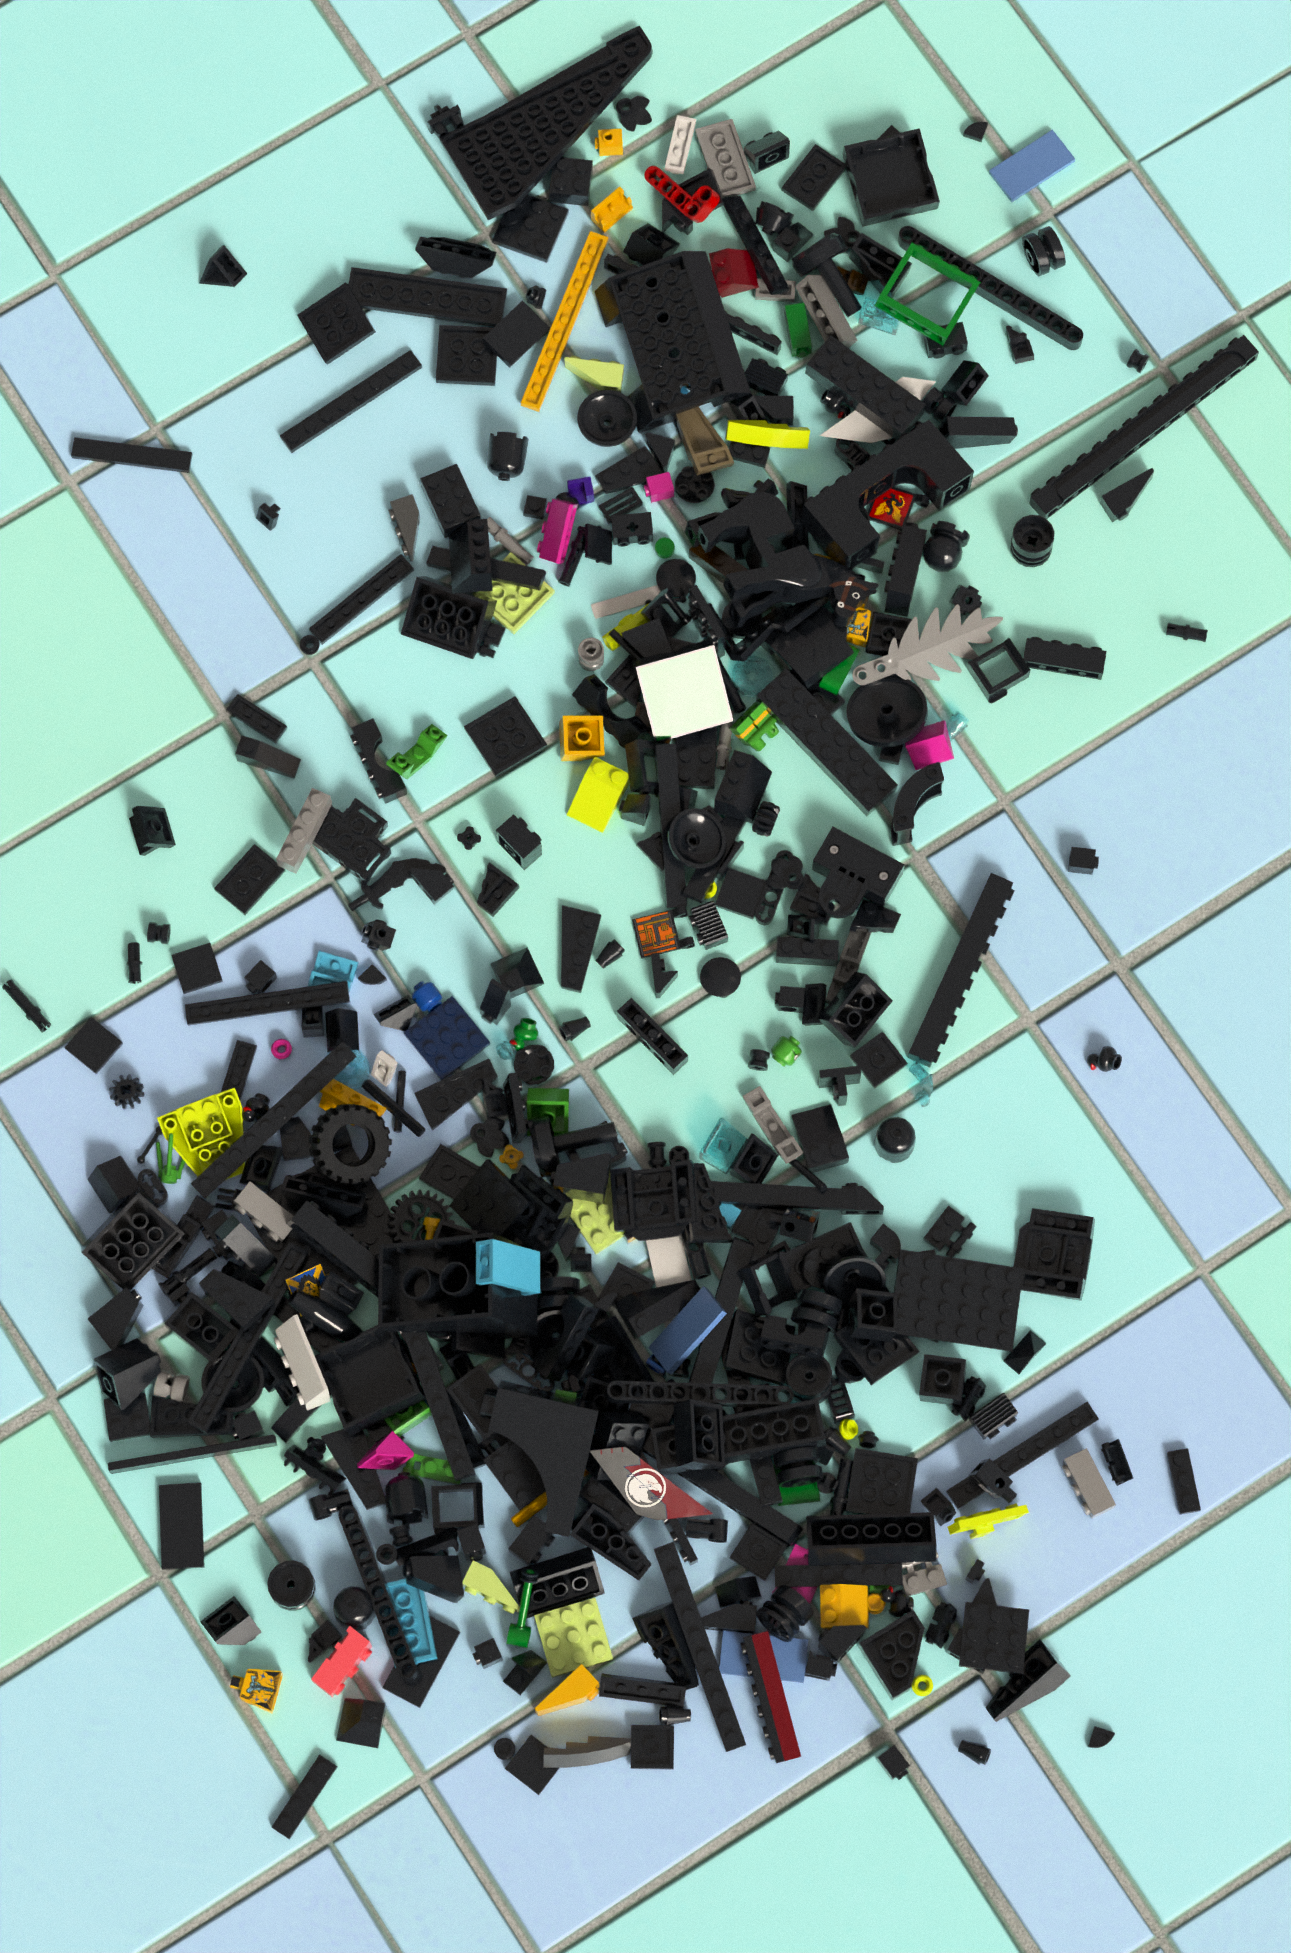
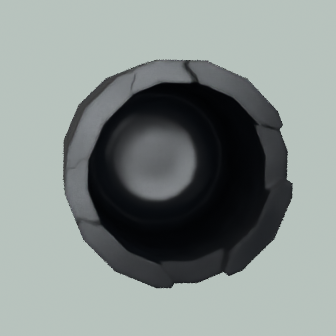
[487,432,529,481]
[874,1117,916,1163]
[385,1472,429,1525]
[333,1586,376,1632]

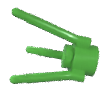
[156,1133,185,1184]

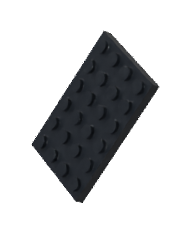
[894,1250,1024,1352]

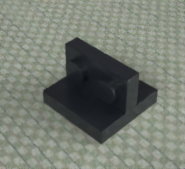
[129,806,176,856]
[818,1065,861,1106]

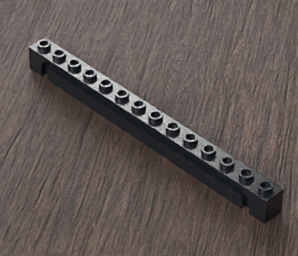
[1029,335,1259,519]

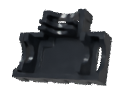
[312,798,392,884]

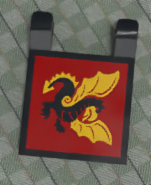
[868,487,929,530]

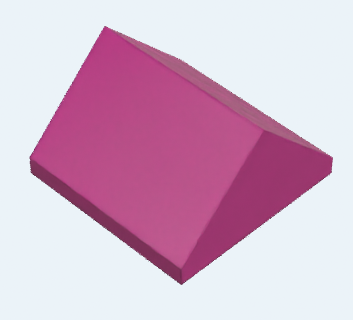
[905,720,954,770]
[357,1431,414,1470]

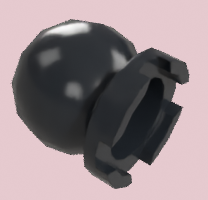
[923,521,970,572]

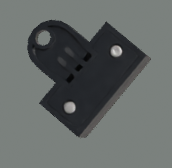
[812,826,905,919]

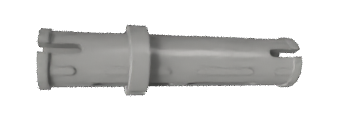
[487,517,534,566]
[716,710,734,770]

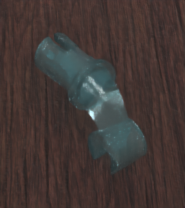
[909,1062,933,1107]

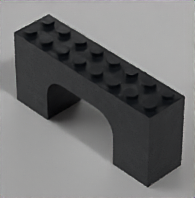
[801,420,974,570]

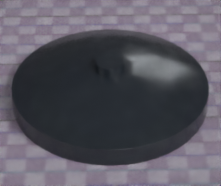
[846,676,928,747]

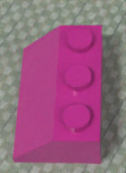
[537,498,578,564]

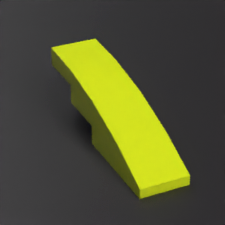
[725,420,810,449]

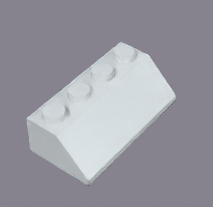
[273,1314,330,1411]

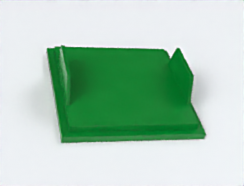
[773,1464,820,1506]

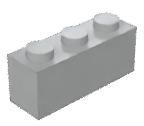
[233,1182,293,1242]
[1062,1448,1116,1519]

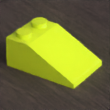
[567,757,630,833]

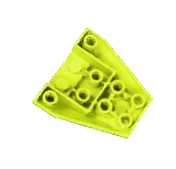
[157,1087,245,1180]

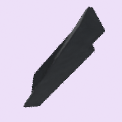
[230,1319,300,1407]

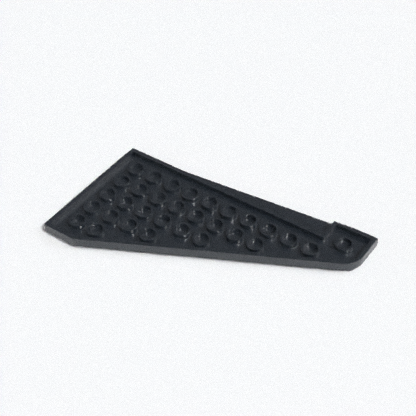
[439,25,653,220]

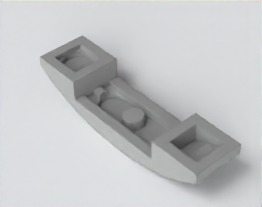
[742,1086,804,1164]

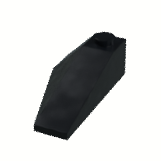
[570,1502,651,1580]

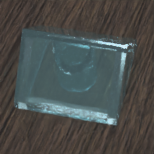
[699,1117,748,1174]

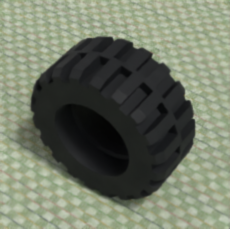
[309,1104,392,1184]

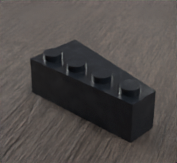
[884,525,927,617]

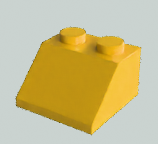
[559,715,605,761]
[820,1584,869,1630]

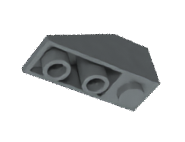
[388,494,420,562]

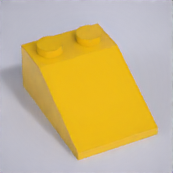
[534,1664,600,1716]

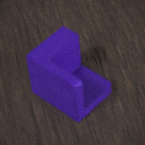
[567,476,594,505]

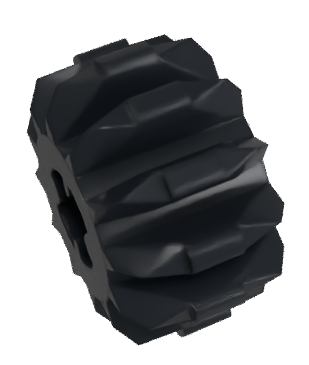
[752,801,780,837]
[109,1074,145,1110]

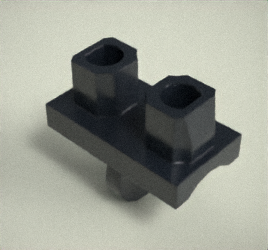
[427,104,464,138]

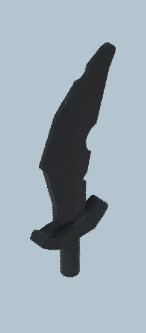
[348,858,446,911]

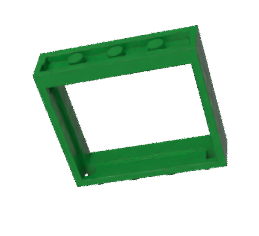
[875,243,980,346]

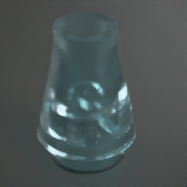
[947,711,969,742]

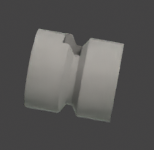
[578,637,604,671]
[154,1369,190,1402]

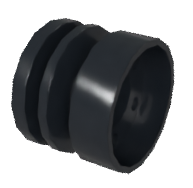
[1010,515,1055,567]
[756,1585,814,1642]

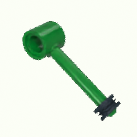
[506,1569,539,1648]

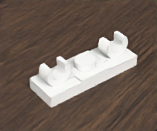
[665,115,696,175]

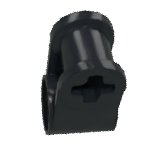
[834,439,870,470]

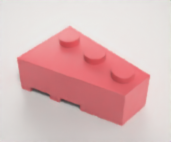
[311,1626,372,1698]

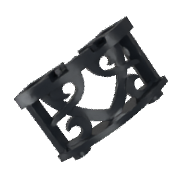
[891,762,944,846]

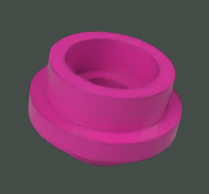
[271,1039,292,1059]

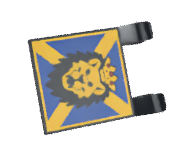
[283,1262,326,1331]

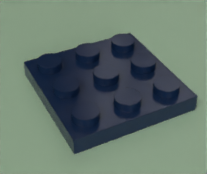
[404,996,490,1080]

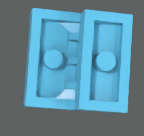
[307,951,359,992]

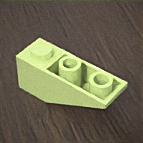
[565,356,624,393]
[462,1561,520,1614]

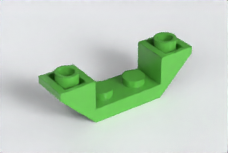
[386,724,448,780]

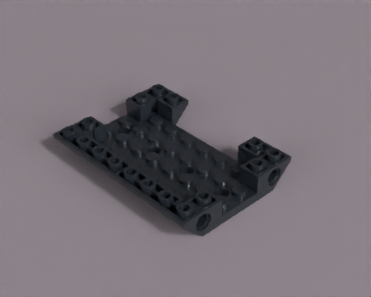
[594,251,751,434]

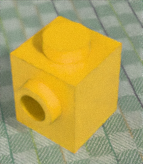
[595,129,623,156]

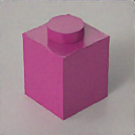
[643,472,674,503]

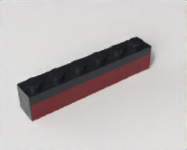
[740,1631,801,1763]

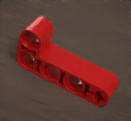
[644,166,720,223]

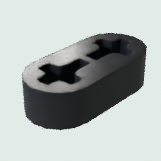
[138,1169,168,1206]

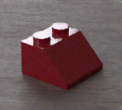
[709,248,759,298]

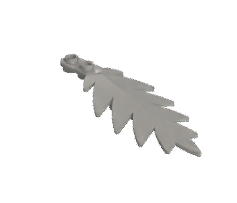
[852,604,1003,685]

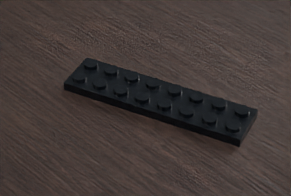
[348,267,507,327]

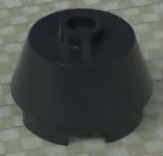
[755,201,794,236]

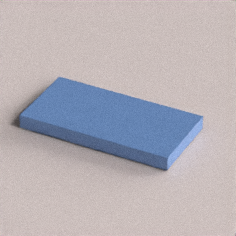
[989,129,1075,203]
[648,1286,727,1375]
[719,1630,808,1683]

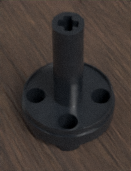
[791,232,862,318]
[528,1116,618,1177]

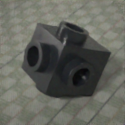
[949,585,982,616]
[361,919,396,951]

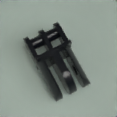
[215,1188,242,1211]

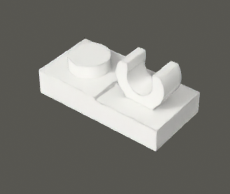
[371,1050,398,1087]

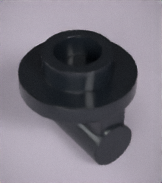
[526,285,547,309]

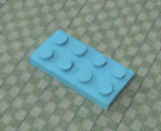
[380,1579,437,1668]

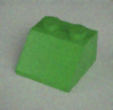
[527,1088,569,1136]

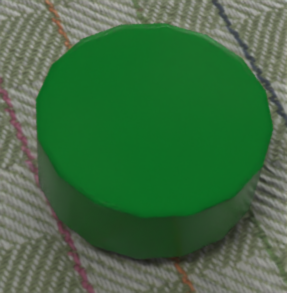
[655,537,675,559]

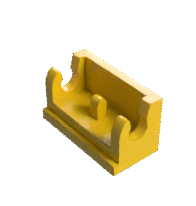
[591,186,633,233]

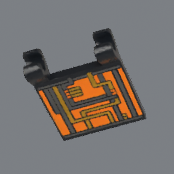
[632,906,695,959]

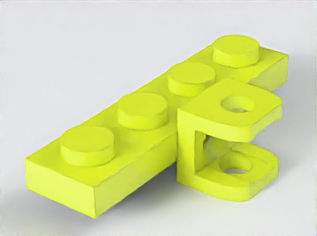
[947,1503,1029,1539]

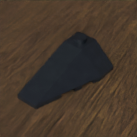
[613,1280,700,1340]
[632,1601,699,1690]
[986,1639,1071,1722]

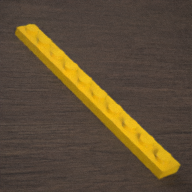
[521,231,608,412]

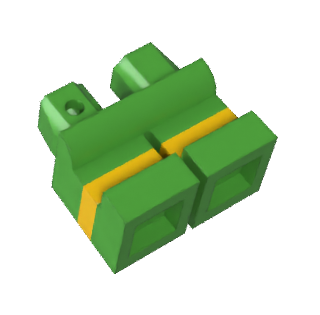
[729,702,779,751]

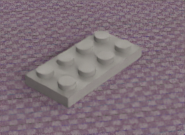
[695,119,756,198]

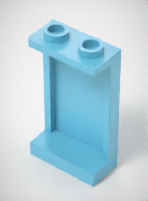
[476,1239,540,1296]

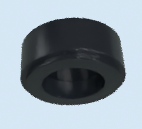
[494,1738,515,1760]

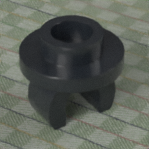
[816,1472,839,1494]

